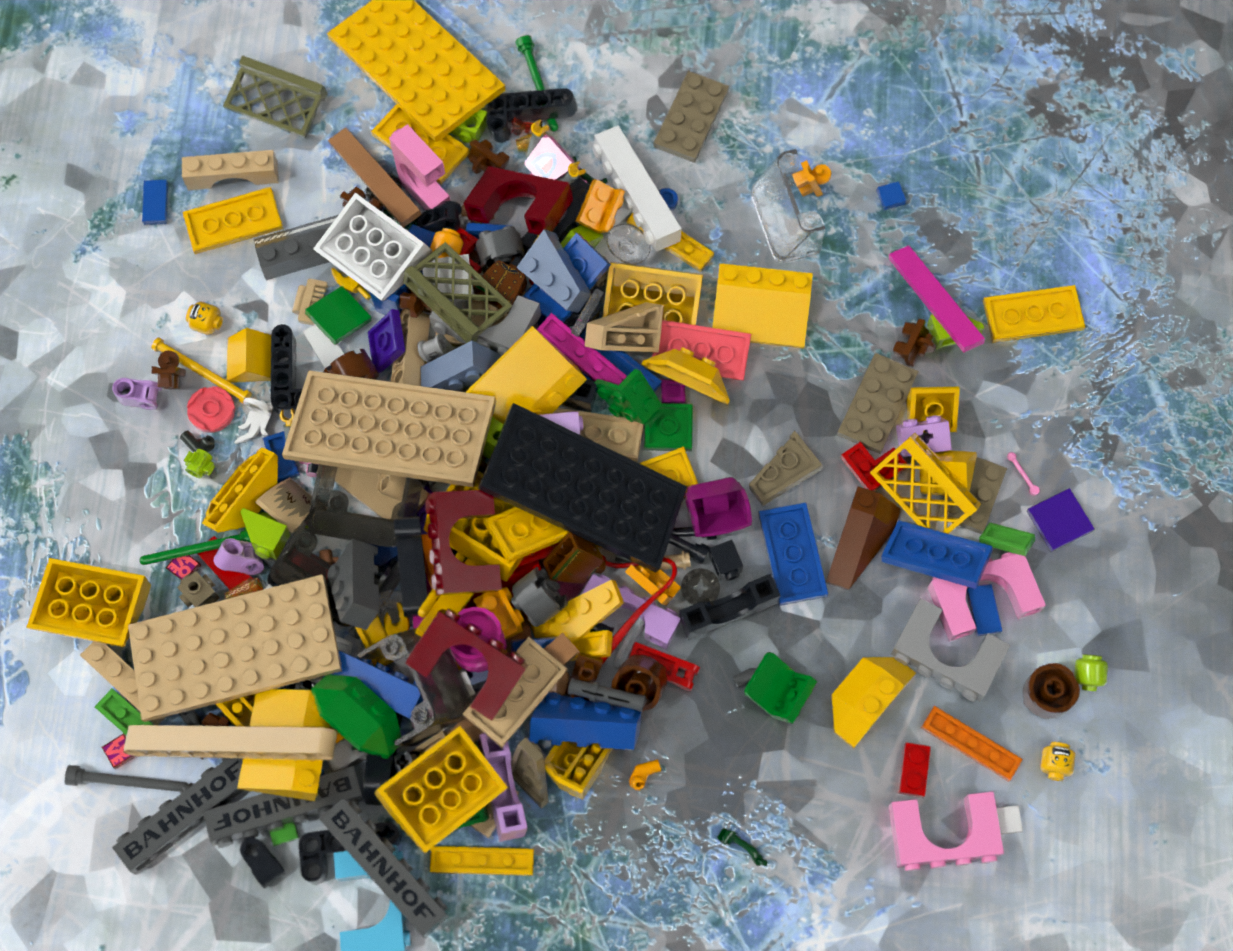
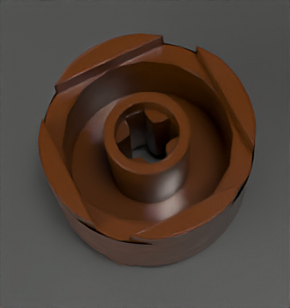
[324,349,379,380]
[611,655,667,713]
[1023,663,1080,719]

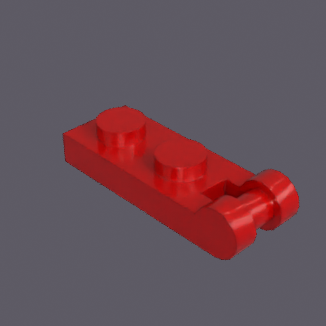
[629,642,700,691]

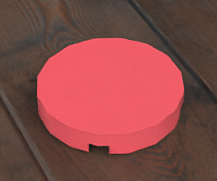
[187,386,235,433]

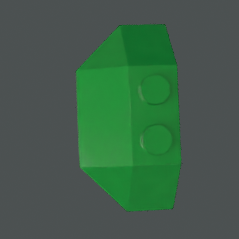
[311,674,403,759]

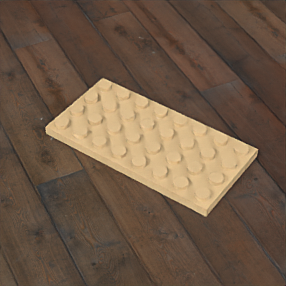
[282,370,496,487]
[128,574,342,722]

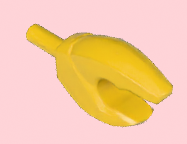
[331,267,371,300]
[384,602,410,654]

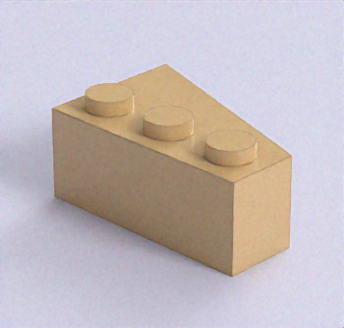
[585,302,664,352]

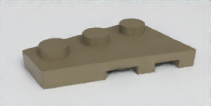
[749,431,822,506]
[511,737,549,809]

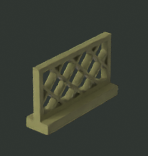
[223,55,328,138]
[403,242,512,343]

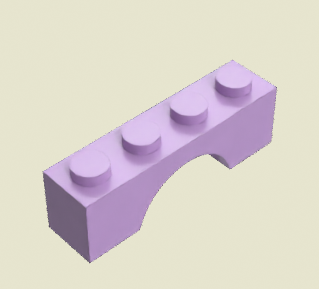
[581,574,681,650]
[478,734,527,842]

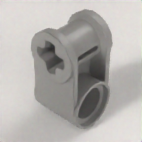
[417,334,456,363]
[326,740,368,772]

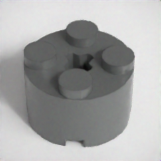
[476,226,526,274]
[511,567,568,627]

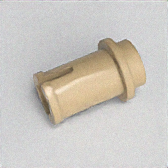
[661,551,691,571]

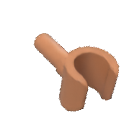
[319,549,339,567]

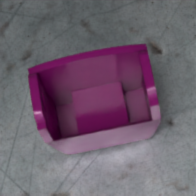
[684,477,752,537]

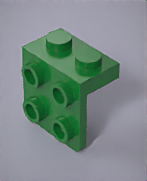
[594,369,662,424]
[744,652,817,724]

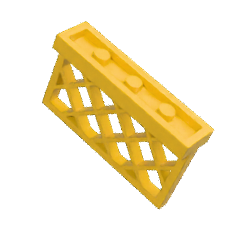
[870,432,981,534]

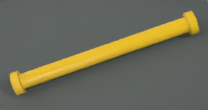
[151,337,252,404]

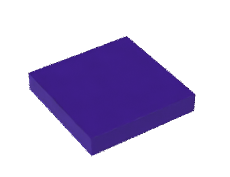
[367,309,405,374]
[1027,488,1095,552]

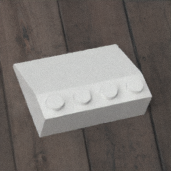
[313,193,433,301]

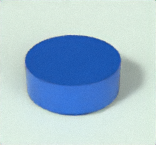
[659,188,678,211]

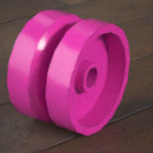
[449,607,507,673]

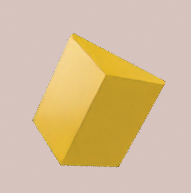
[227,327,271,383]
[906,386,960,433]
[919,450,977,496]

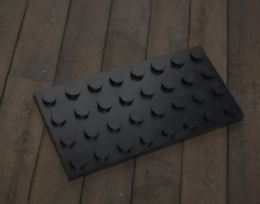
[478,403,687,573]

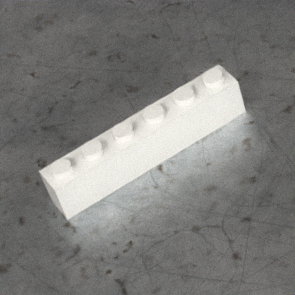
[592,125,682,252]

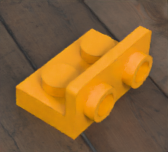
[576,179,625,234]
[625,565,681,606]
[473,587,524,640]

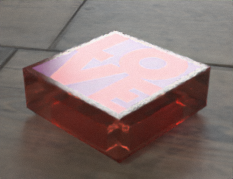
[165,555,202,580]
[102,733,137,770]

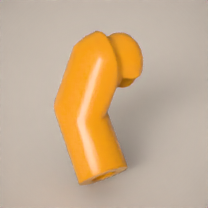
[629,759,661,790]

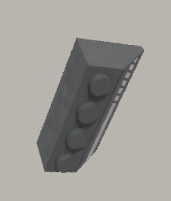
[254,215,338,280]

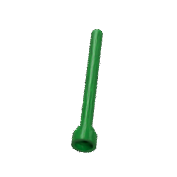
[515,35,559,132]
[139,528,251,565]

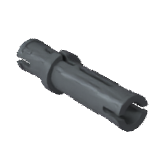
[568,678,646,712]

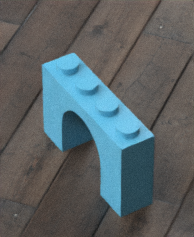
[334,845,411,951]

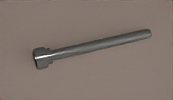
[65,765,188,792]

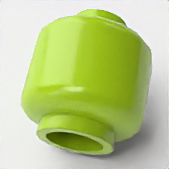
[1074,654,1108,691]

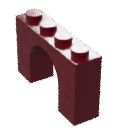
[463,166,573,235]
[425,490,502,596]
[405,608,529,721]

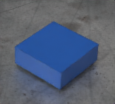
[876,181,906,210]

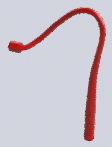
[598,554,677,667]

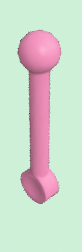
[1007,452,1040,496]

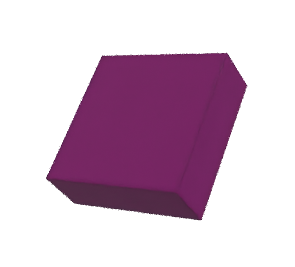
[661,379,685,404]

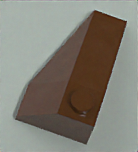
[826,486,901,590]

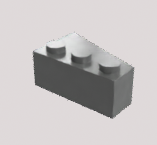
[327,538,379,630]

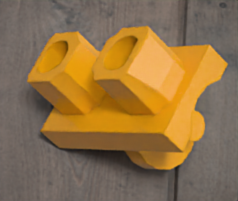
[792,160,832,197]

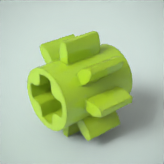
[183,449,215,479]

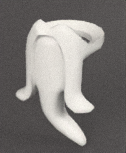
[234,398,273,444]

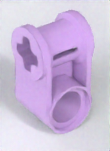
[112,378,162,410]
[214,538,264,575]

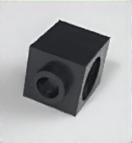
[708,540,743,581]

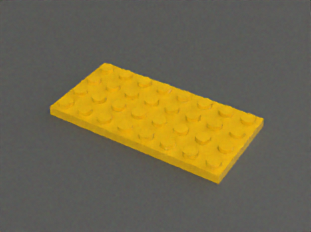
[327,0,506,142]

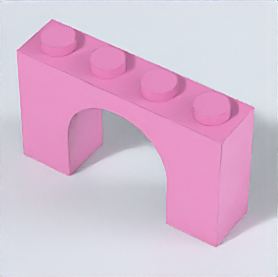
[389,124,450,211]
[928,552,1046,642]
[888,792,1004,871]

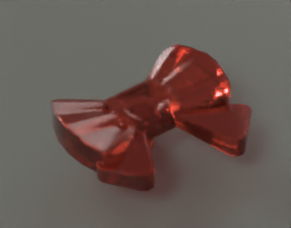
[512,118,543,136]

